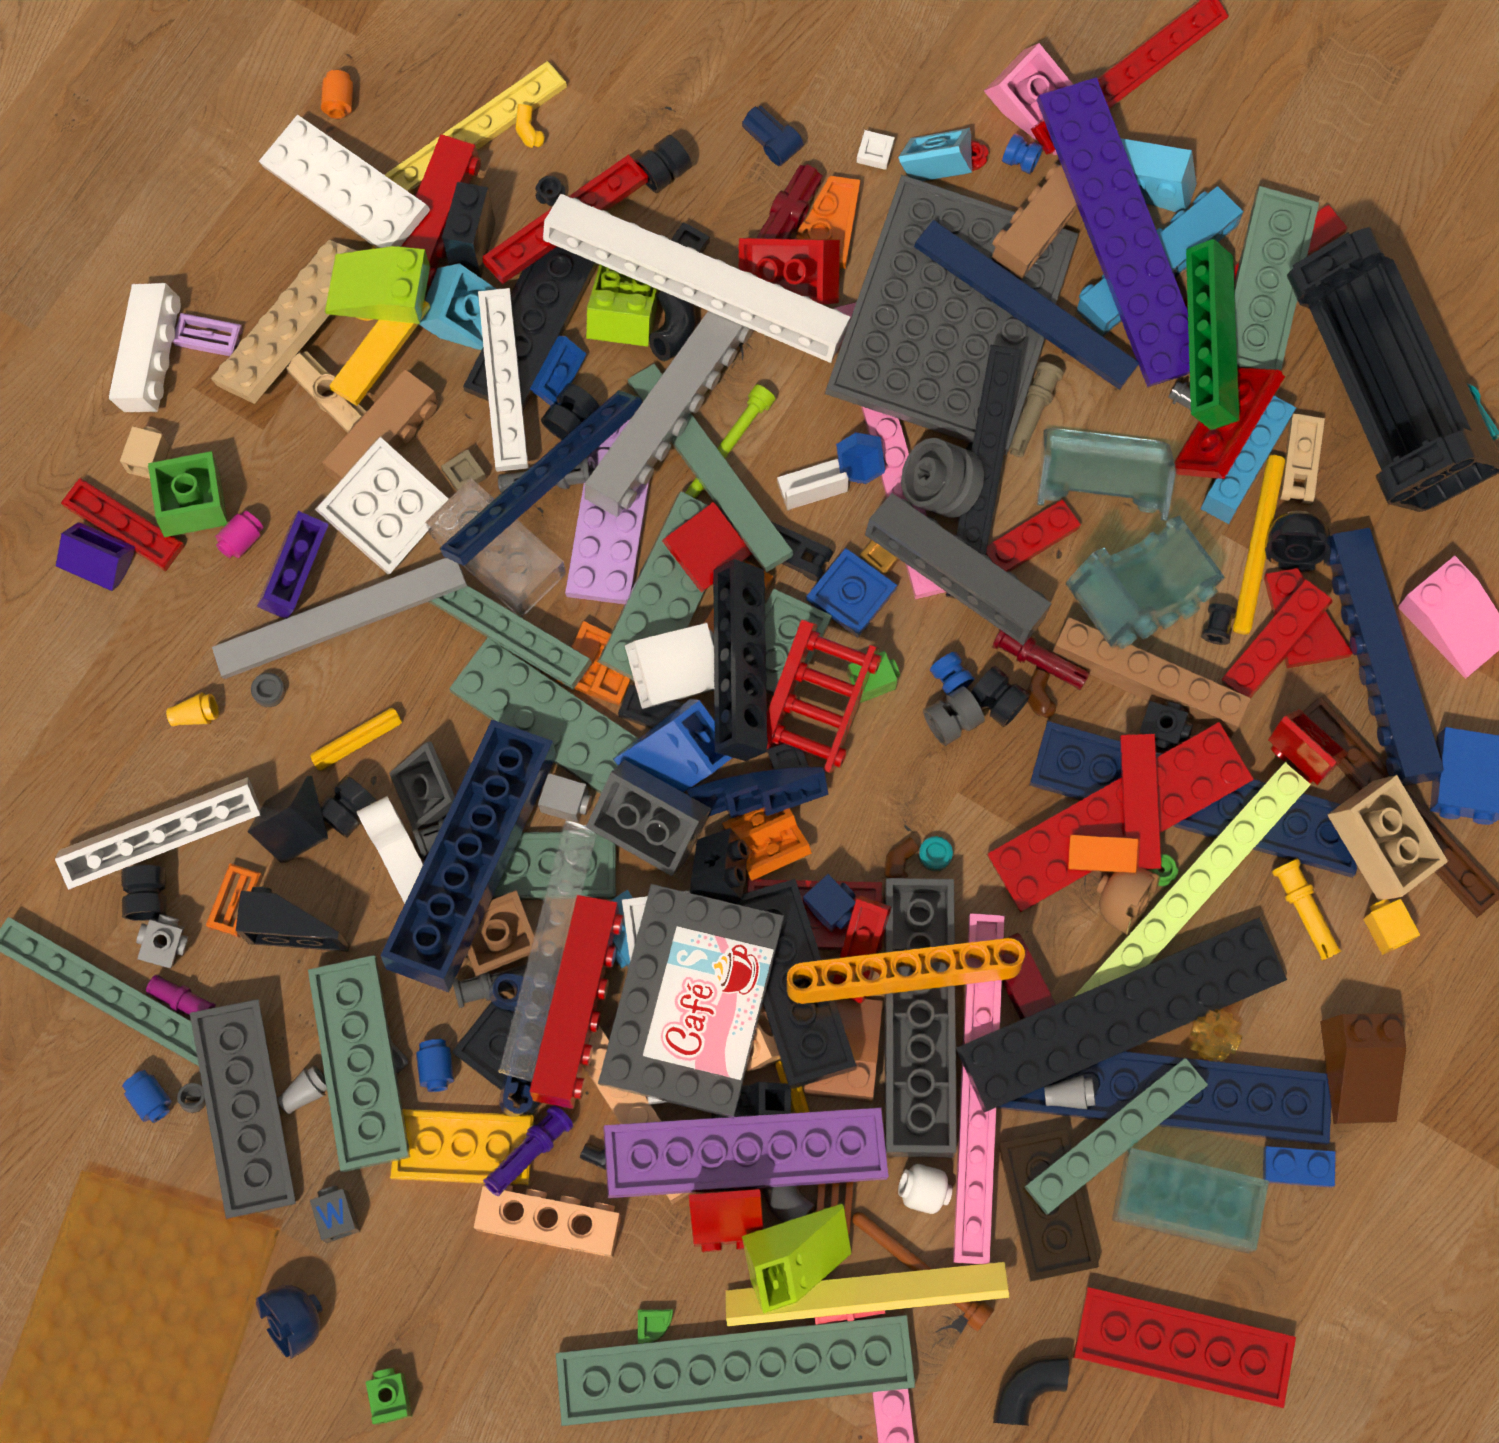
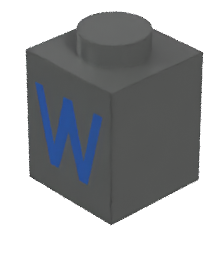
[310,1186,360,1243]

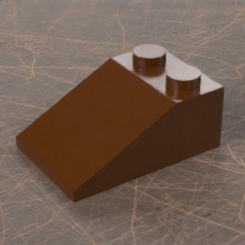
[1320,1013,1406,1124]

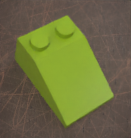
[325,246,430,324]

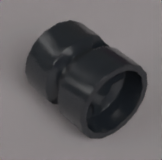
[634,135,692,193]
[541,383,600,440]
[971,666,1031,727]
[320,775,377,838]
[121,865,167,921]

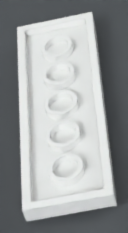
[259,115,430,248]

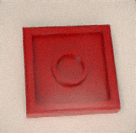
[662,502,752,593]

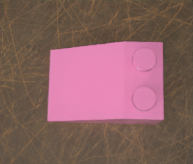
[984,43,1073,155]
[1398,556,1499,679]

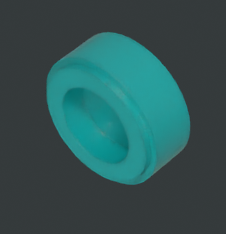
[919,836,953,871]

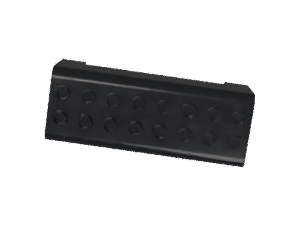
[1287,227,1499,512]

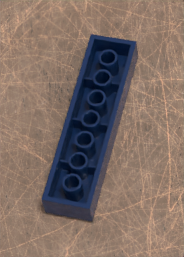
[380,720,556,993]

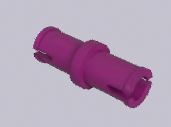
[146,975,216,1015]

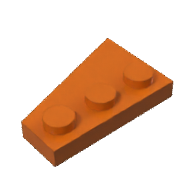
[795,176,861,269]

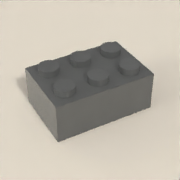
[586,760,711,876]

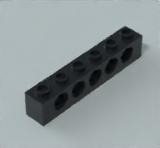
[713,559,768,761]

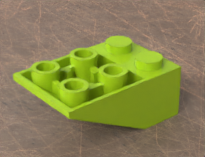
[586,264,660,347]
[742,1204,851,1313]

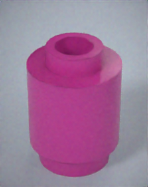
[215,511,264,558]

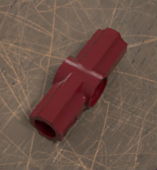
[757,164,823,239]

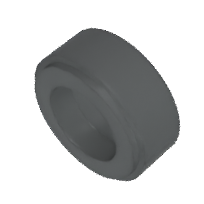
[251,673,285,707]

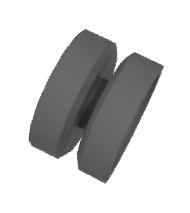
[901,438,984,518]

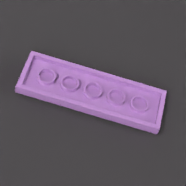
[565,419,650,604]

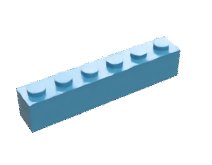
[1077,186,1244,337]

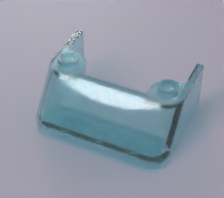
[1037,428,1176,521]

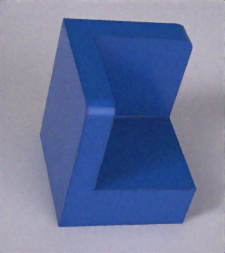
[836,432,885,484]

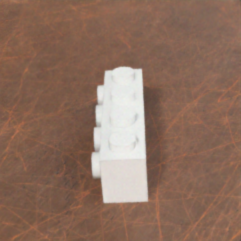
[109,283,181,412]

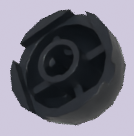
[1265,511,1332,572]

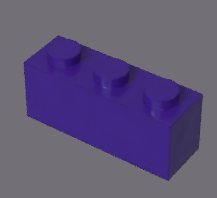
[257,511,328,619]

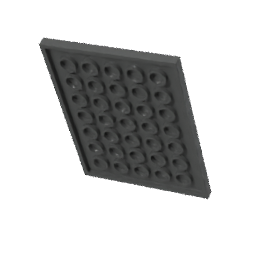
[825,175,1078,455]

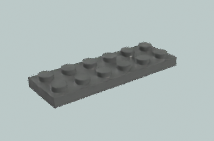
[190,999,296,1219]

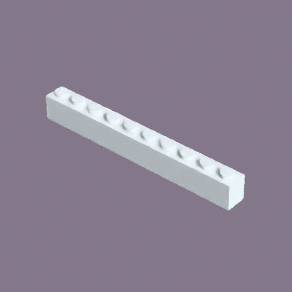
[543,194,850,363]

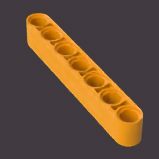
[787,938,1025,1004]

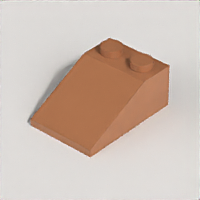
[804,999,883,1103]

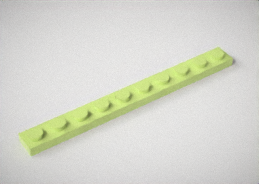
[1073,762,1311,997]

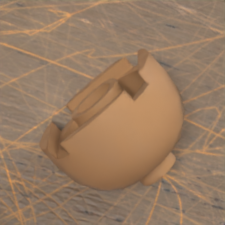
[1097,867,1160,935]

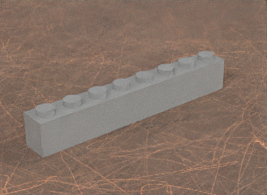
[585,311,753,517]

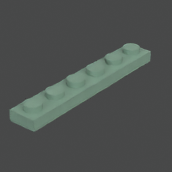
[428,585,592,689]
[1025,1058,1208,1215]

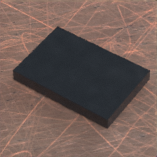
[452,1002,542,1115]

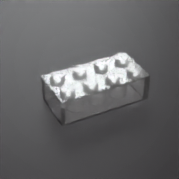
[425,478,566,618]

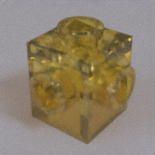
[1190,1009,1242,1062]

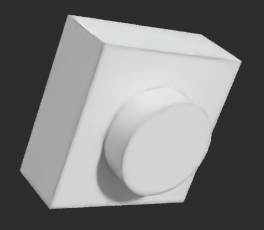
[857,130,895,170]

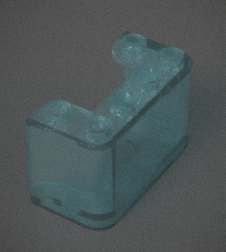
[1066,516,1225,649]

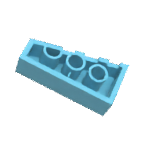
[1120,138,1196,213]

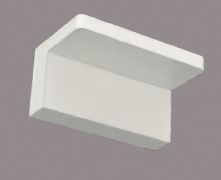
[777,459,849,510]

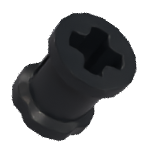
[1201,603,1237,645]

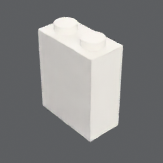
[625,623,714,709]

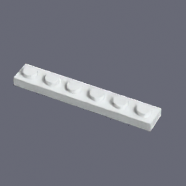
[478,288,529,472]

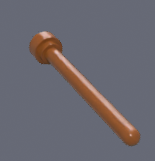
[852,1212,994,1333]

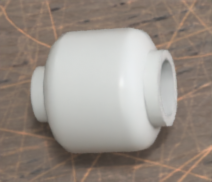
[898,1164,952,1214]

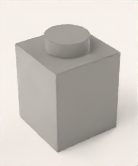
[538,773,592,823]

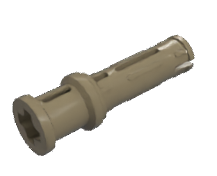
[1008,362,1064,457]

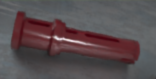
[992,630,1090,691]

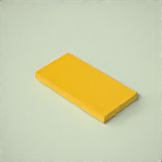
[390,1109,534,1186]

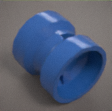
[1002,133,1043,174]
[930,652,975,695]

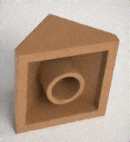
[467,891,540,976]

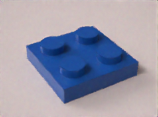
[806,548,897,638]

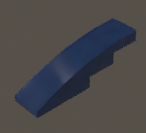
[687,767,829,819]

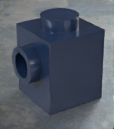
[803,874,856,932]

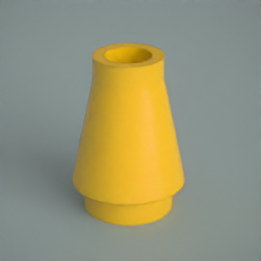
[166,692,219,727]

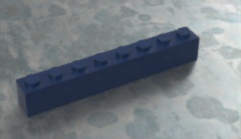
[1326,528,1444,786]

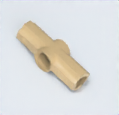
[286,351,366,433]

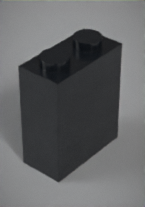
[442,182,496,278]

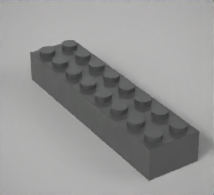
[884,878,957,1158]

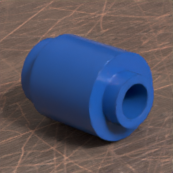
[416,1039,454,1092]
[122,1070,172,1123]

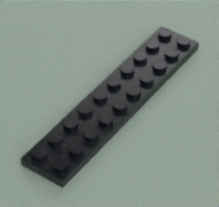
[956,917,1287,1112]

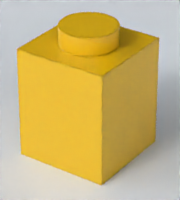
[1363,899,1420,955]

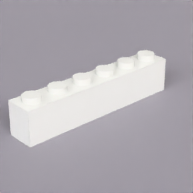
[55,777,261,890]

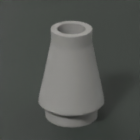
[277,1066,327,1114]
[1044,1075,1096,1110]

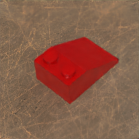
[738,238,840,305]
[1268,709,1349,785]
[689,1189,763,1253]

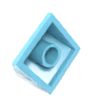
[899,128,972,181]

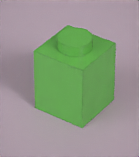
[847,651,900,703]

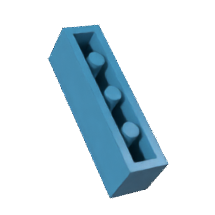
[1201,396,1296,524]

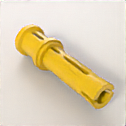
[1272,859,1342,961]

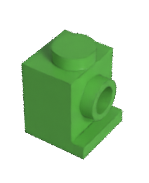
[365,1368,412,1425]

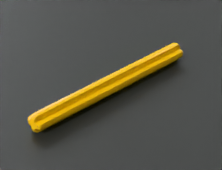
[1233,455,1285,635]

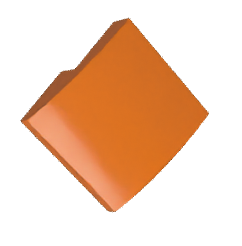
[556,621,631,705]
[722,808,812,881]

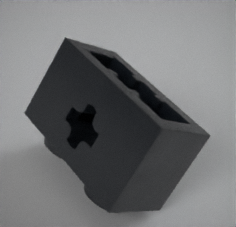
[689,828,749,903]

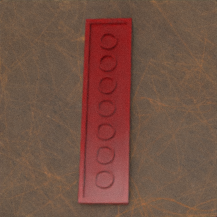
[987,722,1254,913]

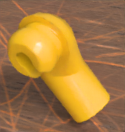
[515,104,544,148]

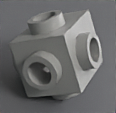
[136,914,189,968]

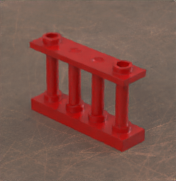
[767,619,882,773]

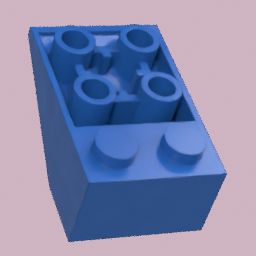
[613,699,733,792]

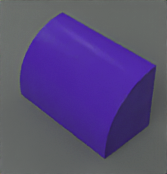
[56,522,135,591]

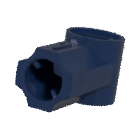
[742,106,804,166]

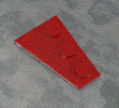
[1264,568,1353,669]

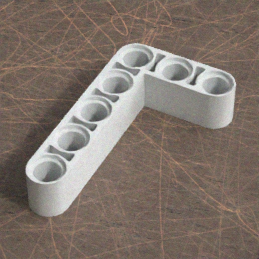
[356,796,468,957]

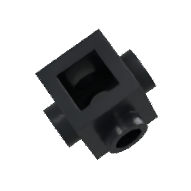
[1139,701,1193,751]

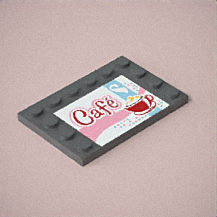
[598,884,784,1118]

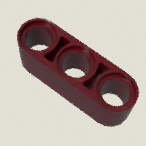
[1002,933,1056,1020]

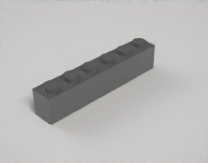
[865,493,1052,645]

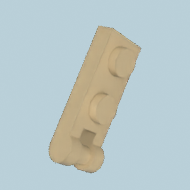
[1279,413,1325,505]

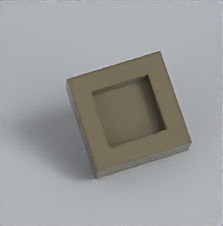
[441,449,486,495]

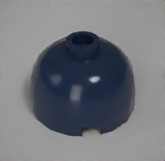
[256,1285,323,1359]

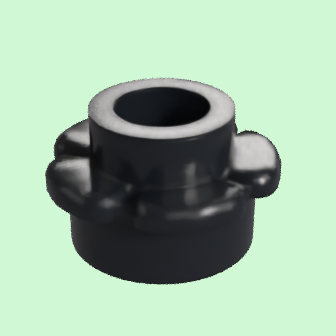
[535,176,565,206]

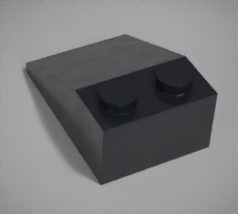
[235,887,349,952]

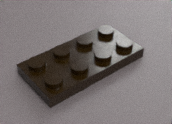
[998,1129,1099,1282]

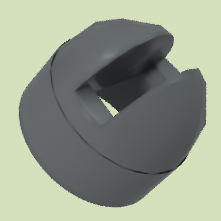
[177,1083,206,1114]

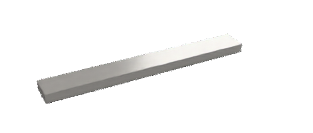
[212,558,468,679]

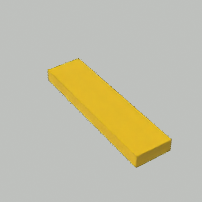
[329,300,430,406]

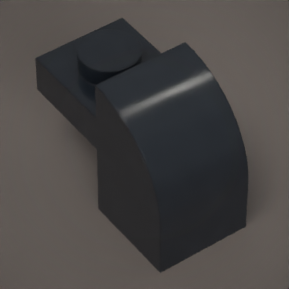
[711,1082,791,1119]

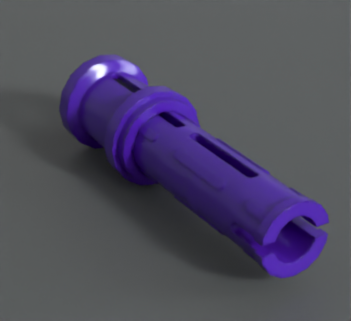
[483,1106,573,1196]

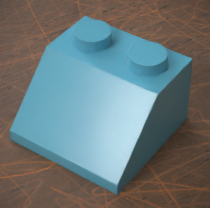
[419,263,497,350]

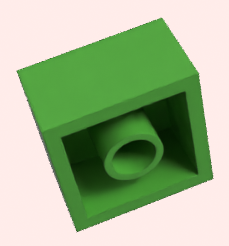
[148,451,228,537]

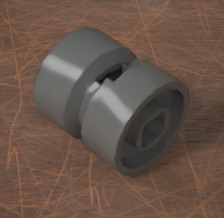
[923,686,985,746]

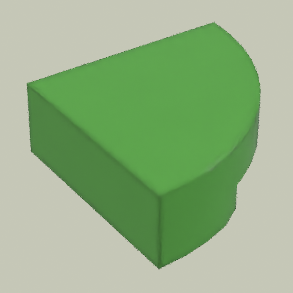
[638,1309,673,1344]

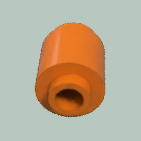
[321,70,353,119]

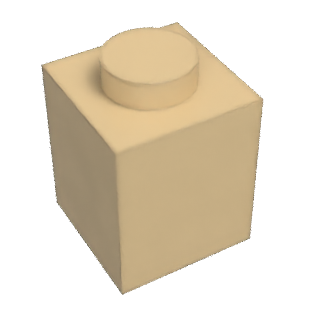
[120,426,170,479]

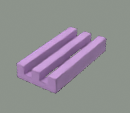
[173,313,243,356]

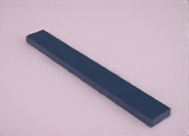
[914,220,1139,390]
[440,390,642,566]

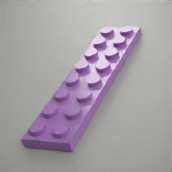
[603,1108,889,1198]

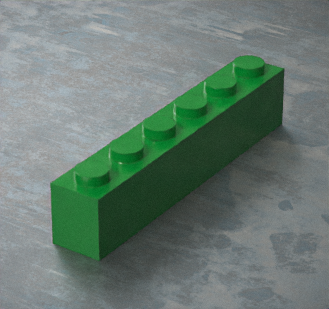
[1186,239,1239,430]

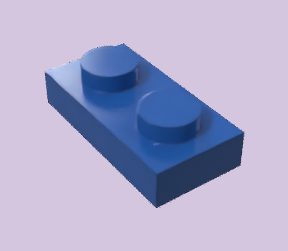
[530,336,586,406]
[1263,1146,1335,1188]

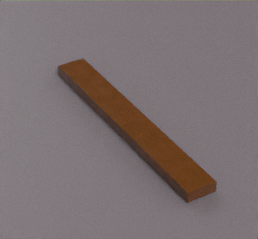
[1303,696,1499,918]

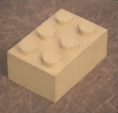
[1327,775,1448,901]

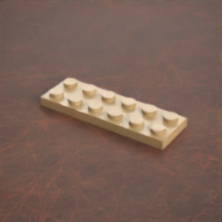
[211,240,356,404]

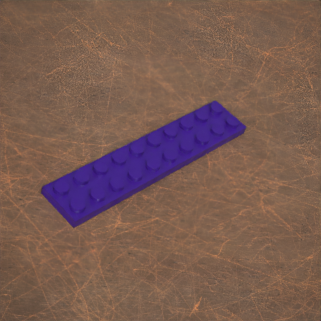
[1036,77,1190,388]

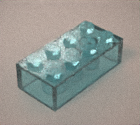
[1112,1148,1269,1254]

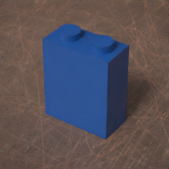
[1430,727,1499,825]

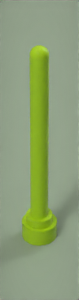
[685,384,776,499]

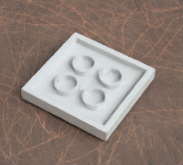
[315,437,453,574]

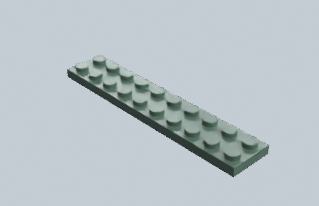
[556,1315,915,1426]

